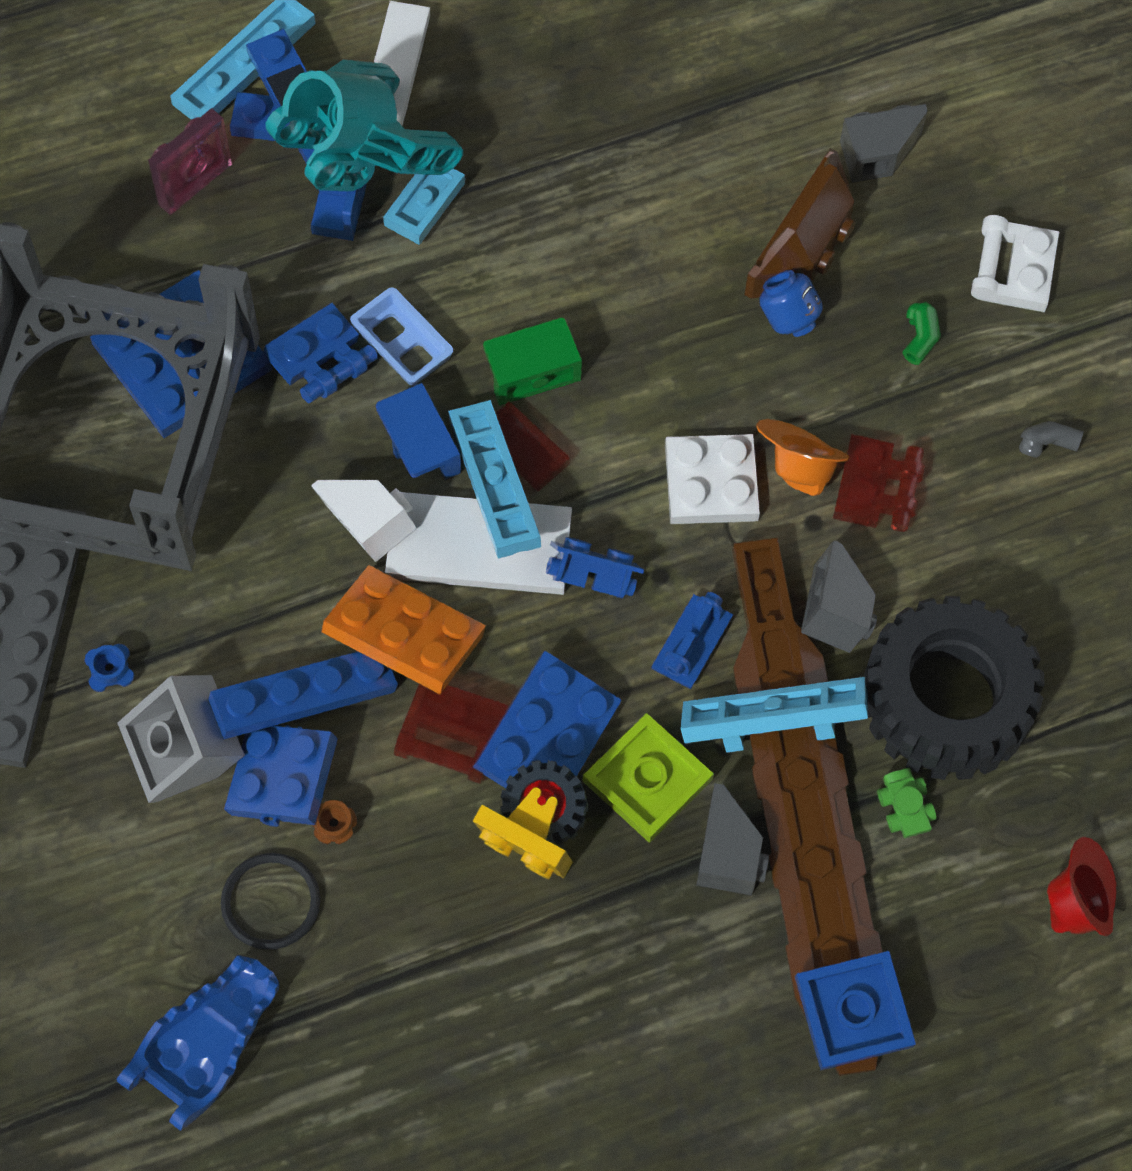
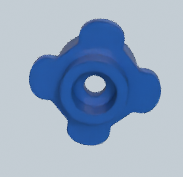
[84,644,134,692]

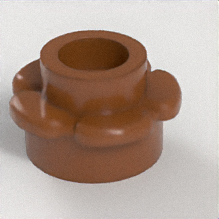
[312,800,357,844]

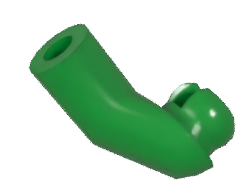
[902,302,941,365]

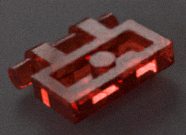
[833,434,925,532]

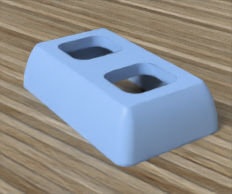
[350,287,453,386]

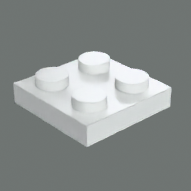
[665,434,760,524]

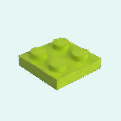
[582,713,714,843]

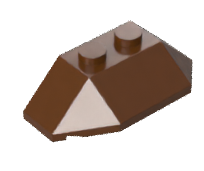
[744,148,856,299]

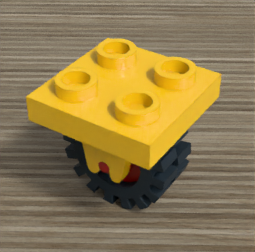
[473,760,588,880]

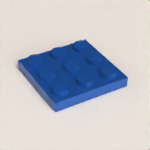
[90,270,272,438]

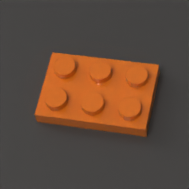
[322,565,486,694]

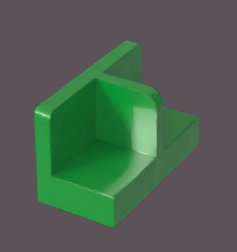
[483,318,582,406]

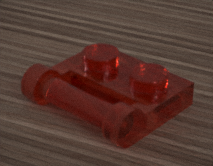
[394,684,508,784]

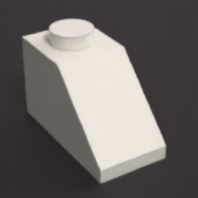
[311,480,416,562]

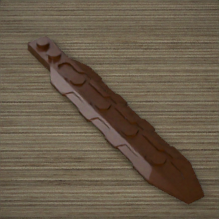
[732,538,882,1076]

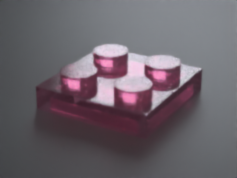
[148,108,232,215]

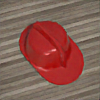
[1047,837,1116,936]

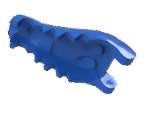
[117,955,279,1131]

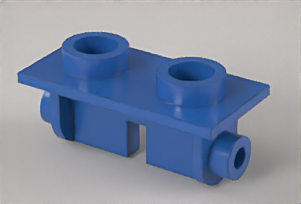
[546,537,644,598]
[651,592,733,689]

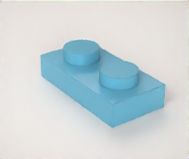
[383,168,465,245]

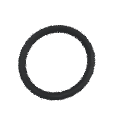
[220,853,321,950]

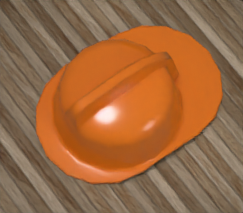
[756,419,850,496]

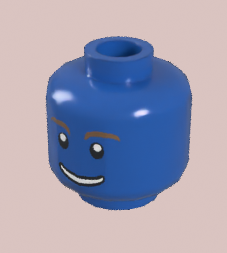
[759,270,823,337]

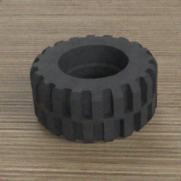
[863,596,1045,780]

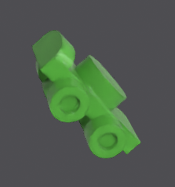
[877,768,936,839]

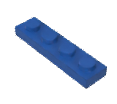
[208,652,398,739]

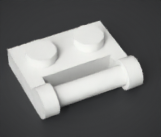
[971,215,1059,312]

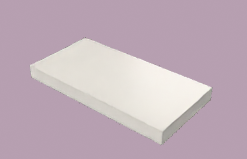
[385,492,572,595]

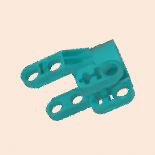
[266,60,463,191]

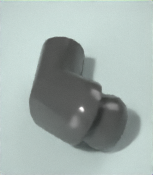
[1019,421,1084,458]

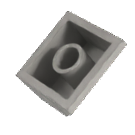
[117,675,244,803]

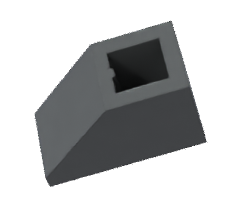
[840,104,928,183]

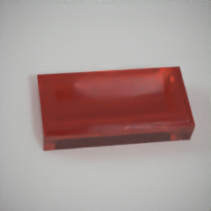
[495,402,570,492]

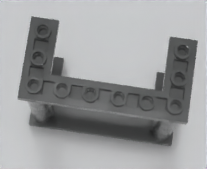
[0,222,260,571]

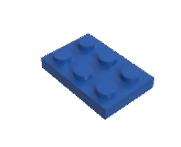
[473,651,621,789]

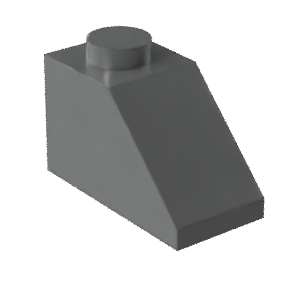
[801,540,877,653]
[696,783,769,896]

